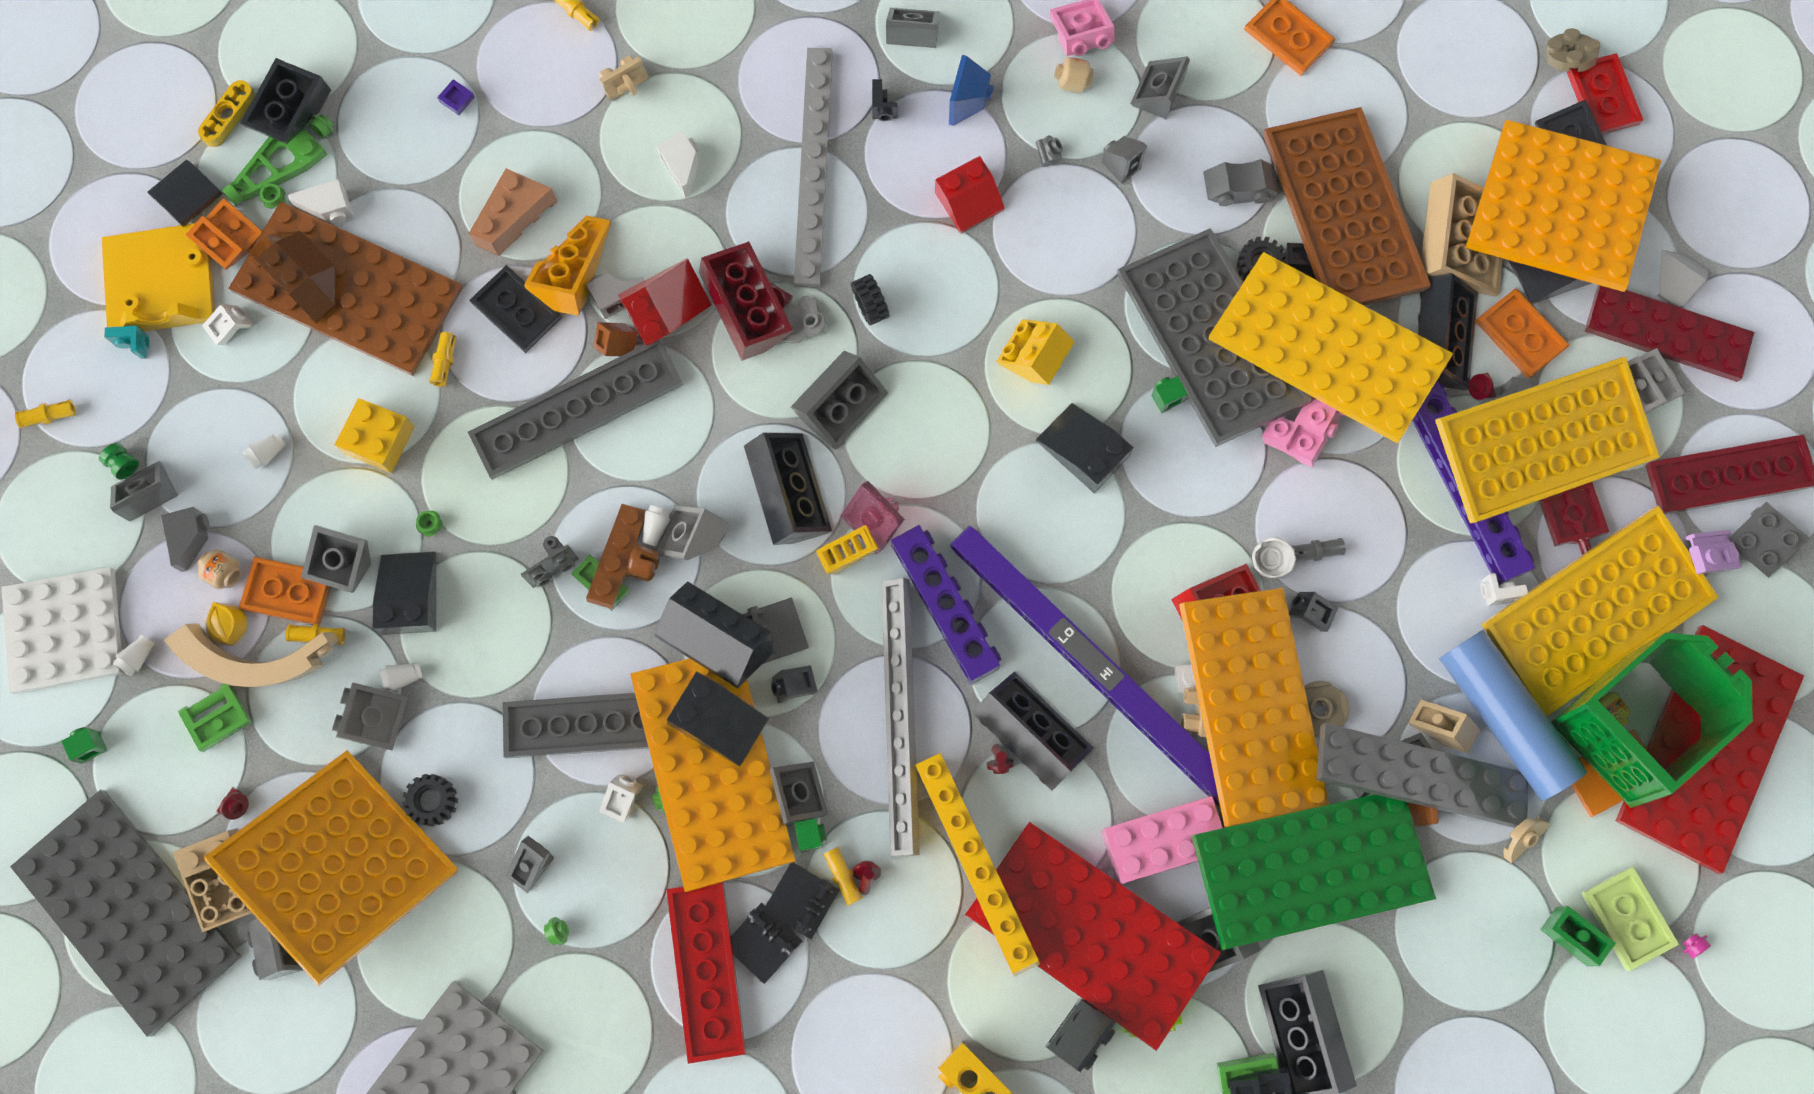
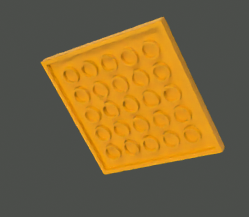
[1465,119,1661,292]
[204,750,458,986]

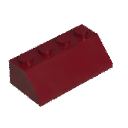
[699,241,793,361]

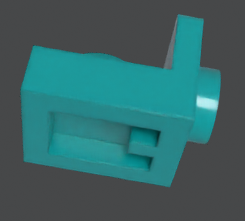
[104,326,150,359]

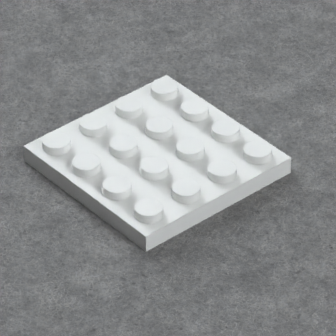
[2,567,124,694]

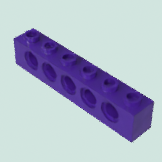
[891,525,1002,685]

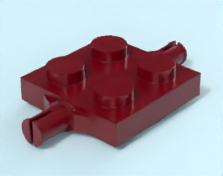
[1539,482,1610,555]

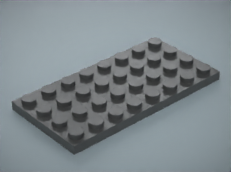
[1117,228,1312,447]
[10,789,242,1037]

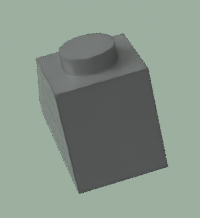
[1102,136,1147,184]
[161,507,210,572]

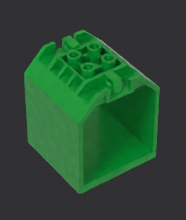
[1551,633,1753,808]

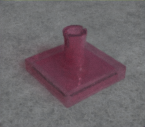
[840,481,905,555]

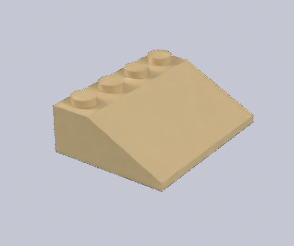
[1421,173,1503,296]

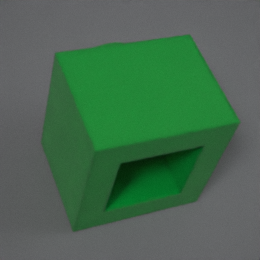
[1151,376,1188,413]
[61,727,108,764]
[794,818,827,853]

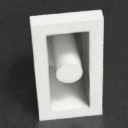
[656,131,699,197]
[288,179,354,224]

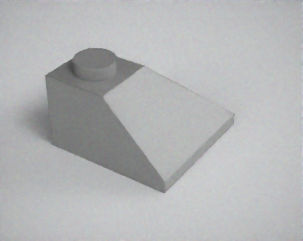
[655,505,729,560]

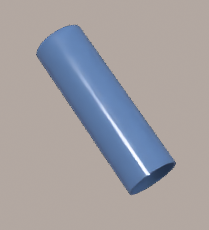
[1438,629,1587,801]

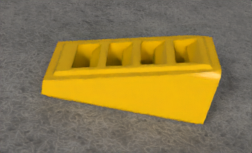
[816,525,879,575]

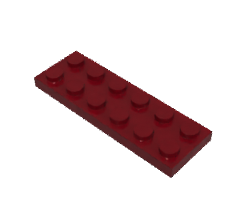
[1584,285,1754,382]
[1645,434,1814,515]

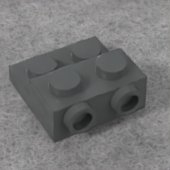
[332,683,408,751]

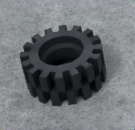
[1237,236,1287,281]
[851,274,890,326]
[402,774,458,826]

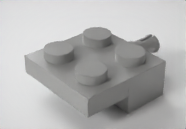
[1627,348,1685,414]

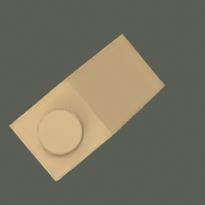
[1408,700,1481,754]

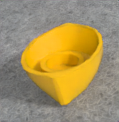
[205,601,247,646]

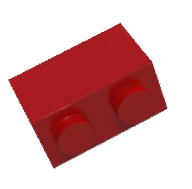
[935,156,1005,234]

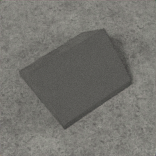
[886,7,940,48]
[1130,56,1190,119]
[110,461,178,522]
[301,525,371,593]
[769,761,828,827]

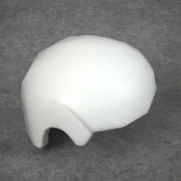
[1252,537,1296,579]

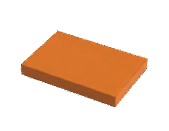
[1244,0,1335,76]
[1475,288,1570,379]
[239,557,331,625]
[1571,729,1647,817]

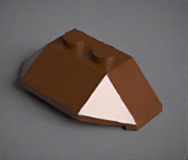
[248,231,337,324]

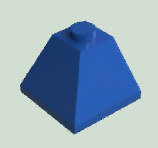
[949,55,994,126]

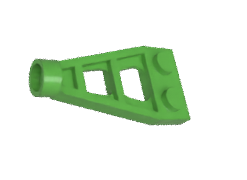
[222,128,328,206]

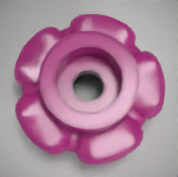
[1683,933,1711,959]

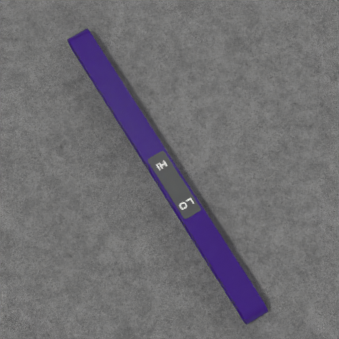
[950,526,1221,809]

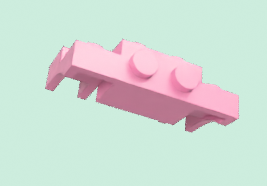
[1262,396,1346,468]

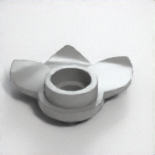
[782,296,826,343]

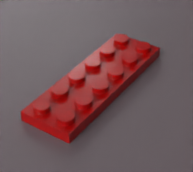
[666,882,746,1064]

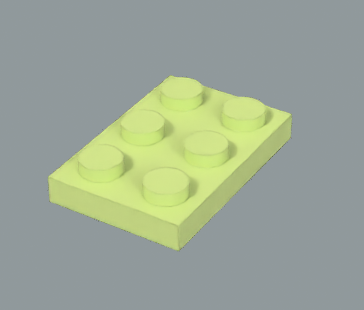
[1581,867,1679,971]

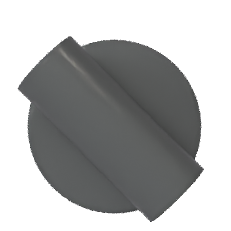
[1035,135,1063,167]

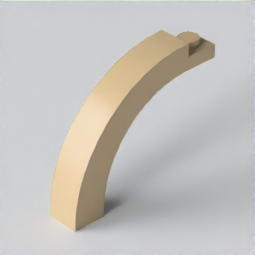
[164,623,339,687]

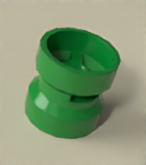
[99,442,139,480]

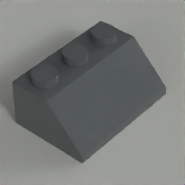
[791,351,888,449]

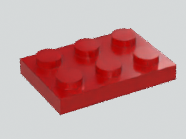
[1567,53,1644,134]

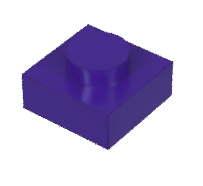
[437,79,475,116]

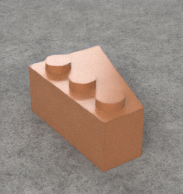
[469,168,558,256]

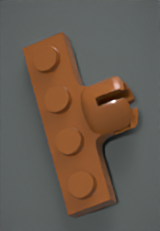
[586,504,659,609]

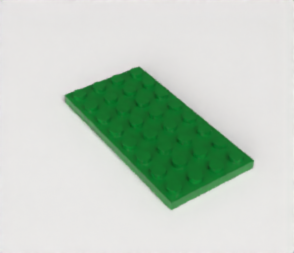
[1191,794,1436,950]

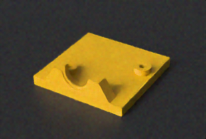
[101,223,215,332]

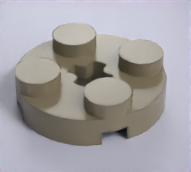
[1545,28,1600,72]
[1304,681,1349,737]

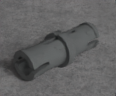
[1291,538,1346,562]

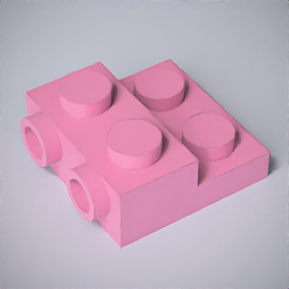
[1050,0,1115,56]

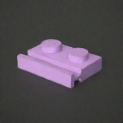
[1685,530,1742,574]

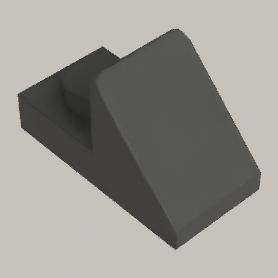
[505,835,554,893]

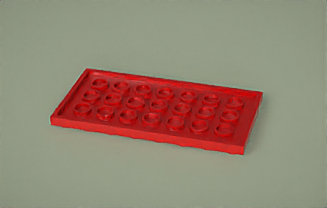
[1615,625,1804,874]
[965,822,1221,1052]

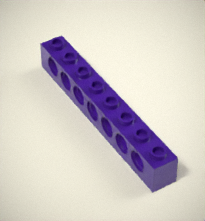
[1412,380,1535,586]

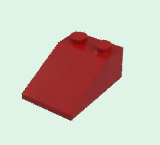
[618,258,712,346]
[1171,563,1261,621]

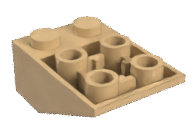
[173,828,252,932]

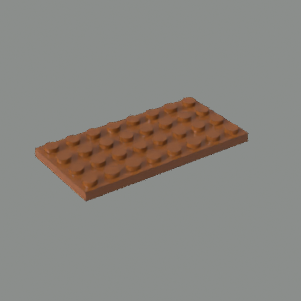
[1263,107,1431,306]
[228,201,463,376]

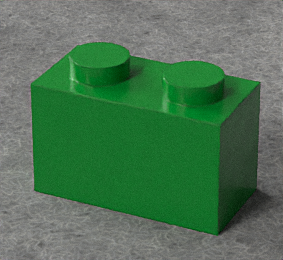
[1540,906,1616,966]

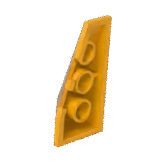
[524,215,611,316]

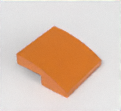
[186,198,263,270]

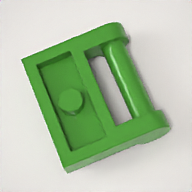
[178,683,252,752]

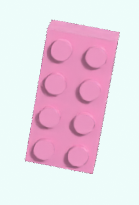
[1101,796,1223,884]

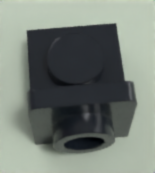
[872,79,898,121]
[1289,592,1338,632]
[771,665,818,703]

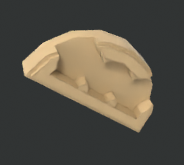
[1504,816,1550,864]

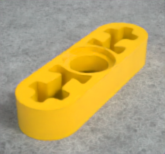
[198,80,255,147]

